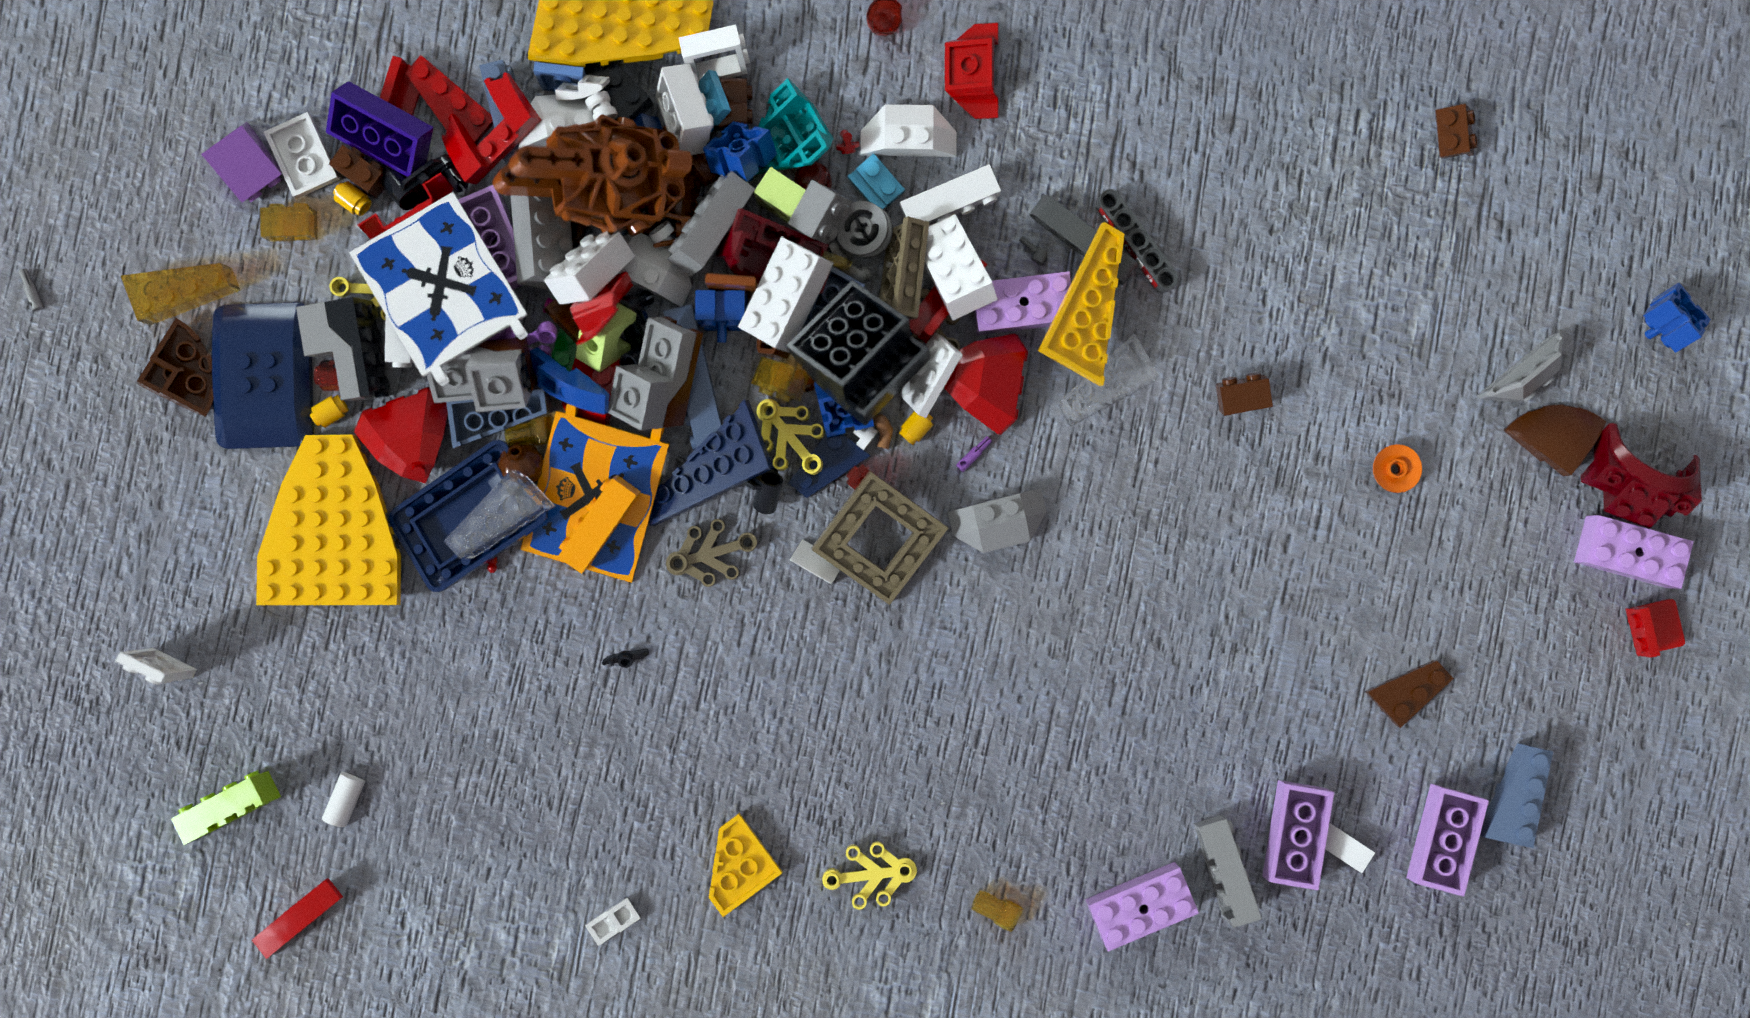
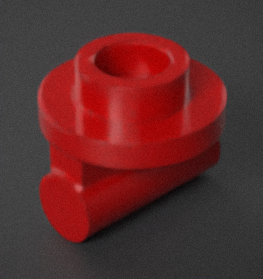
[836,129,860,154]

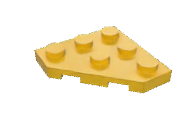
[708,812,783,917]

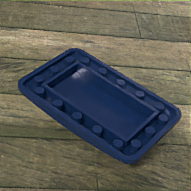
[212,302,314,449]
[389,440,548,592]

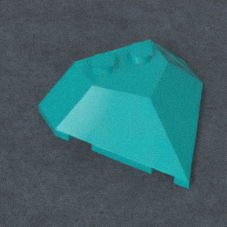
[756,78,834,175]

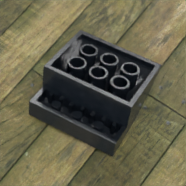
[786,280,930,426]

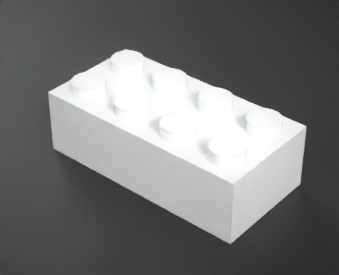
[924,214,998,320]
[738,237,834,352]

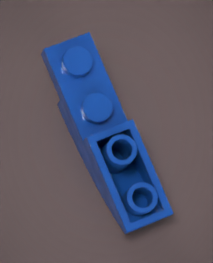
[530,347,609,414]

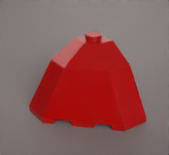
[944,333,1028,435]
[354,387,448,484]

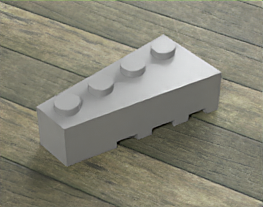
[1194,815,1262,928]

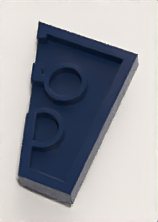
[788,434,871,498]

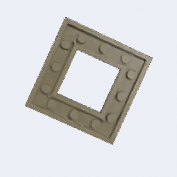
[811,470,948,605]

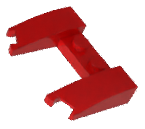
[441,72,542,185]

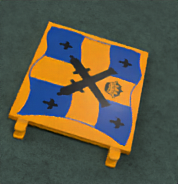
[520,404,670,583]

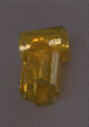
[504,417,553,446]
[971,889,1024,932]

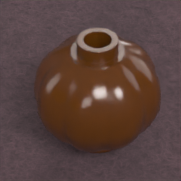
[498,443,544,485]

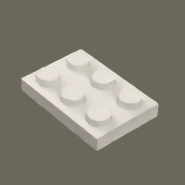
[264,112,340,199]
[900,333,963,418]
[116,648,197,685]

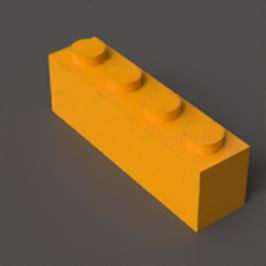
[558,475,641,574]

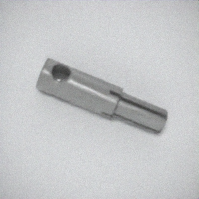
[18,268,44,311]

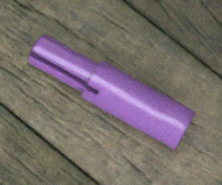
[956,436,992,472]

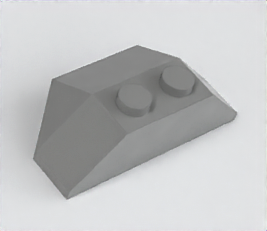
[1476,332,1563,403]
[947,489,1047,553]

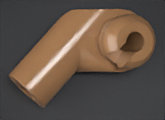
[873,414,893,450]

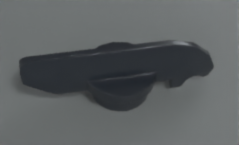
[602,648,649,668]

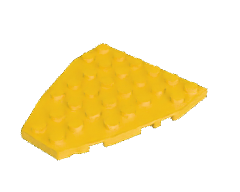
[528,0,714,67]
[256,434,401,605]

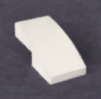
[555,75,610,100]
[1325,823,1375,873]
[585,898,641,946]

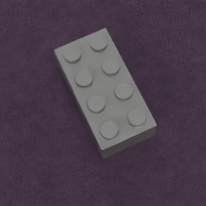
[667,171,755,276]
[511,195,573,290]

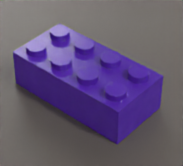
[326,81,434,177]

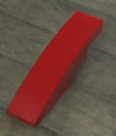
[252,878,343,959]

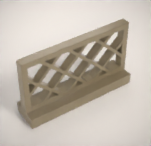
[879,216,930,320]

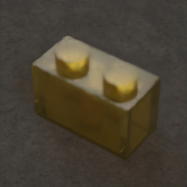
[260,203,318,242]
[751,356,810,403]

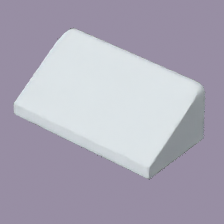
[790,539,840,584]

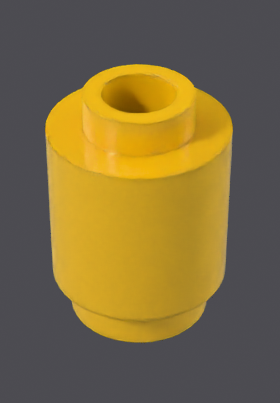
[333,181,372,216]
[310,394,349,428]
[899,411,934,445]

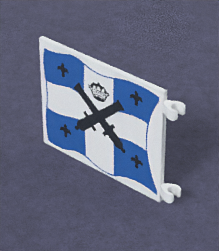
[349,192,528,386]

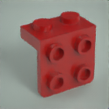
[1626,599,1685,658]

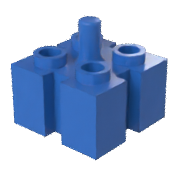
[703,121,777,182]
[1643,283,1711,353]
[695,290,749,343]
[814,382,874,437]

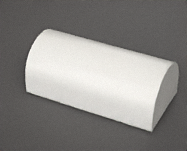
[322,771,366,827]

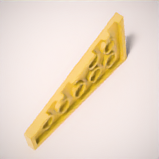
[1038,222,1125,386]

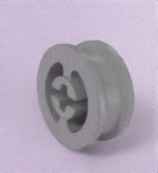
[837,201,893,258]

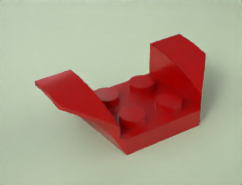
[945,23,998,119]
[358,172,453,240]
[570,271,633,345]

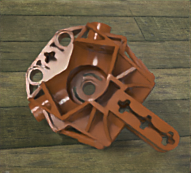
[493,114,692,237]

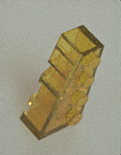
[121,263,241,325]

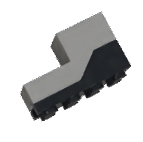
[296,297,390,401]

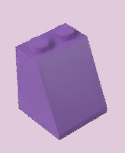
[201,122,282,203]

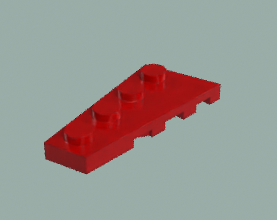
[405,55,493,144]

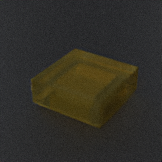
[822,251,852,270]

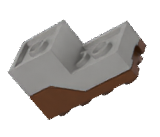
[608,317,703,430]
[427,337,536,412]

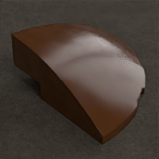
[137,318,214,417]
[1503,405,1606,476]

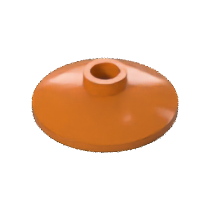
[1373,444,1422,493]

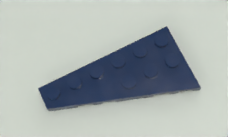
[649,399,773,526]

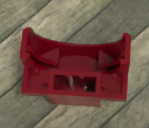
[716,208,830,294]
[1581,423,1702,529]

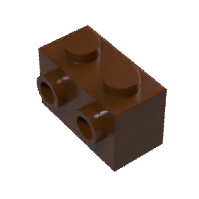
[329,145,385,199]
[1216,372,1273,416]

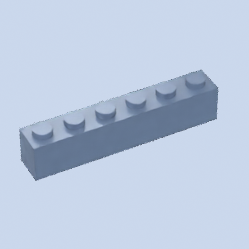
[663,304,722,450]

